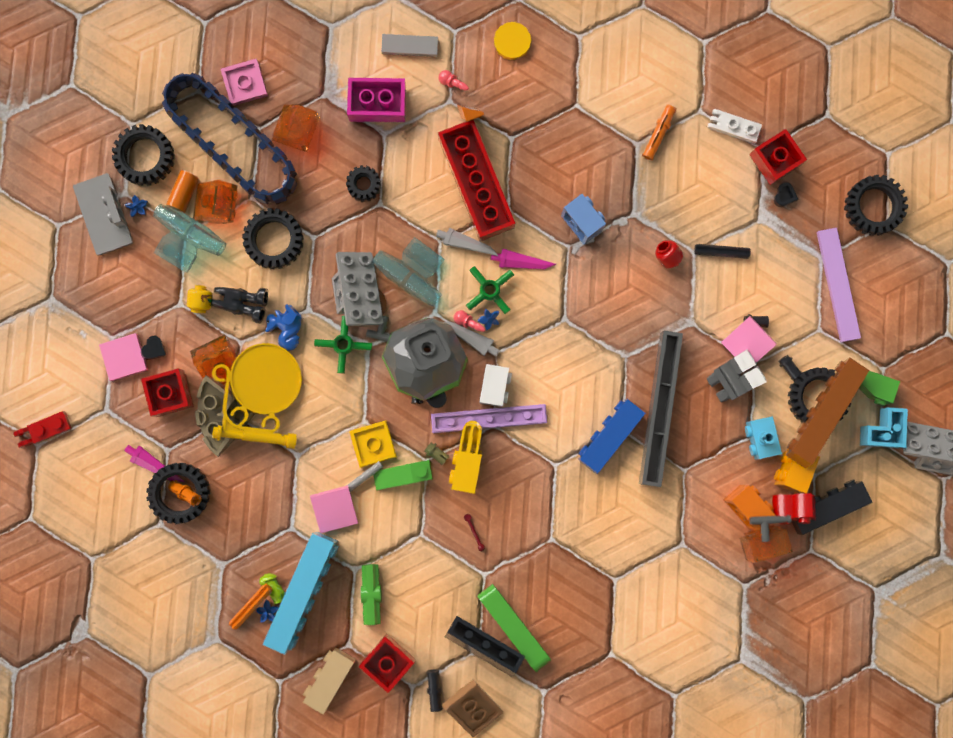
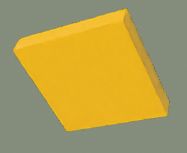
[349,420,397,468]

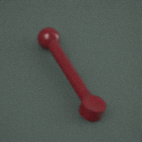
[464,514,485,552]

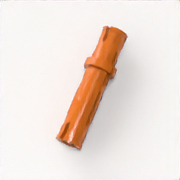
[642,105,677,161]

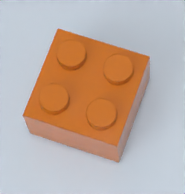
[723,485,775,531]

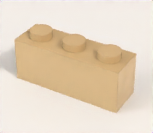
[303,648,356,714]

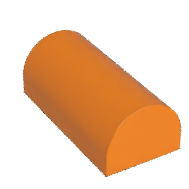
[166,170,199,213]

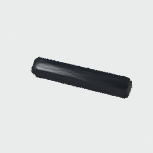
[694,244,751,259]

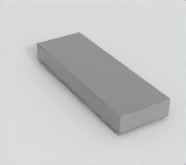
[381,34,438,57]

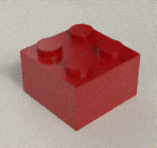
[749,129,807,186]
[141,368,194,417]
[359,633,416,693]

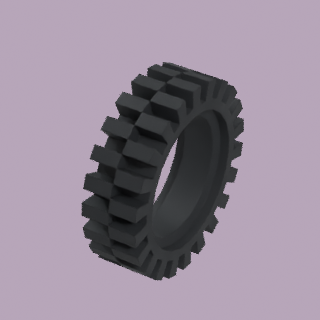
[112,124,175,186]
[844,175,908,236]
[242,208,304,269]
[788,367,851,423]
[146,463,210,524]

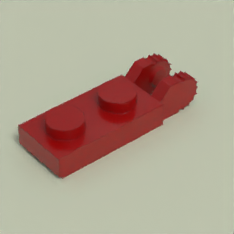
[13,411,72,448]

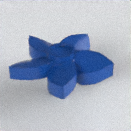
[125,195,148,218]
[478,309,500,330]
[256,600,279,623]

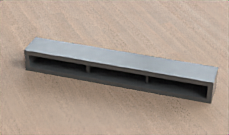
[639,330,683,487]

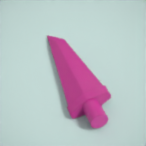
[491,248,556,269]
[124,445,185,482]

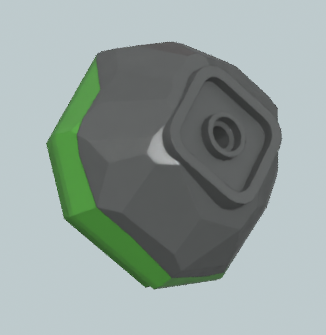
[382,318,468,401]

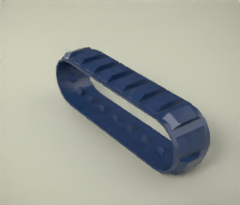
[162,73,297,205]

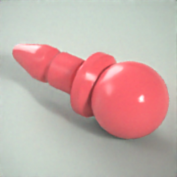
[438,70,469,90]
[454,310,485,332]

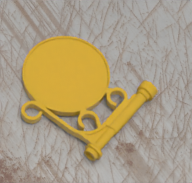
[212,343,302,449]

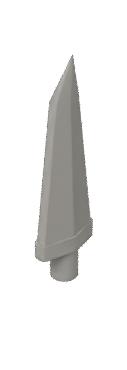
[436,228,498,256]
[444,322,499,356]

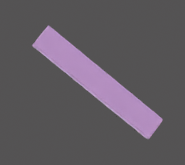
[816,228,861,342]
[431,404,547,433]

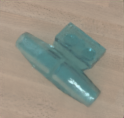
[153,204,226,273]
[372,237,445,307]

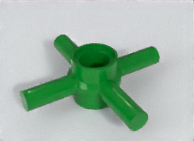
[466,266,514,314]
[314,316,372,374]

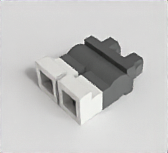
[707,349,767,402]

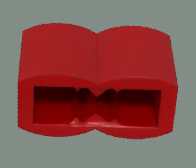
[772,493,816,524]

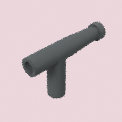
[366,316,390,342]
[749,515,791,542]

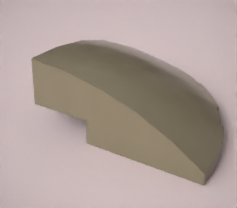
[195,375,255,457]

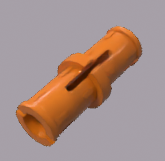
[168,480,201,506]

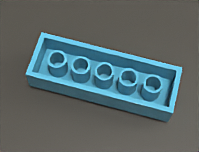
[263,531,339,654]

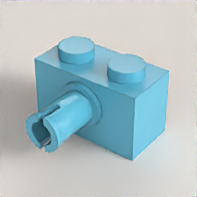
[745,416,782,459]

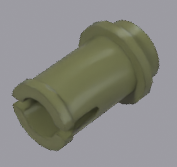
[424,442,449,465]

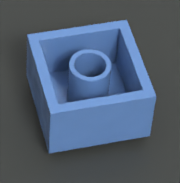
[561,194,606,245]

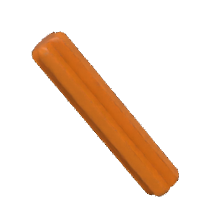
[229,584,273,630]

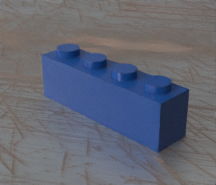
[578,399,645,474]

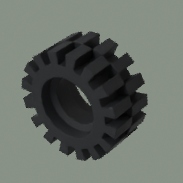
[346,165,381,202]

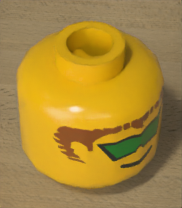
[186,285,213,313]

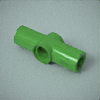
[361,564,382,625]

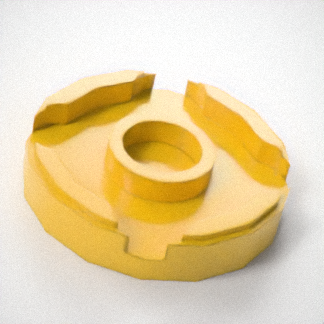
[494,22,531,60]

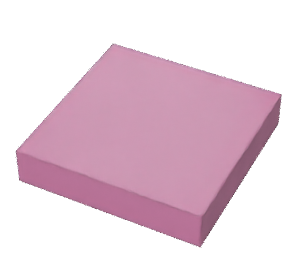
[221,59,268,106]
[721,316,777,370]
[99,333,148,381]
[310,485,358,533]

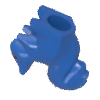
[265,304,303,351]

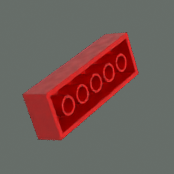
[438,120,516,242]

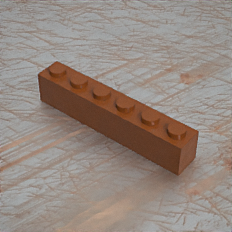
[786,357,870,469]

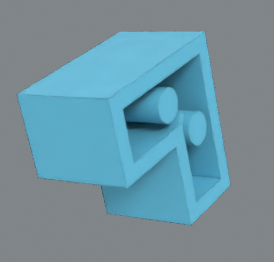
[860,408,908,448]

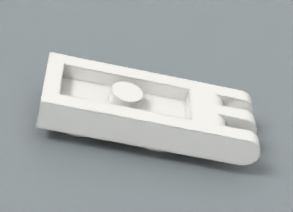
[707,109,762,144]

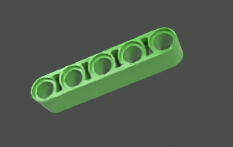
[477,584,551,672]

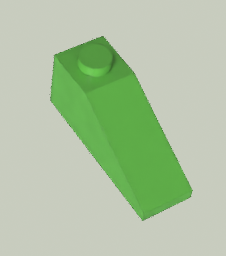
[859,371,900,406]
[374,460,433,490]

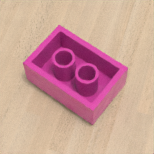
[347,78,406,122]

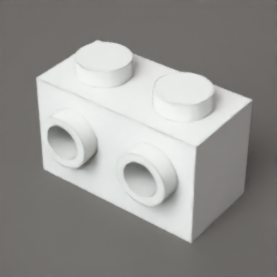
[479,364,512,407]

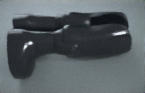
[211,287,268,324]

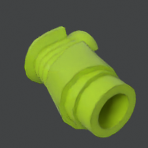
[259,573,285,604]

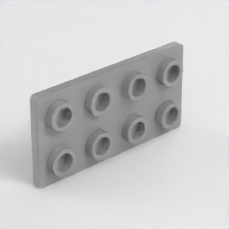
[73,173,133,256]
[332,252,383,326]
[903,422,953,475]

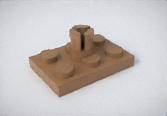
[442,679,504,737]

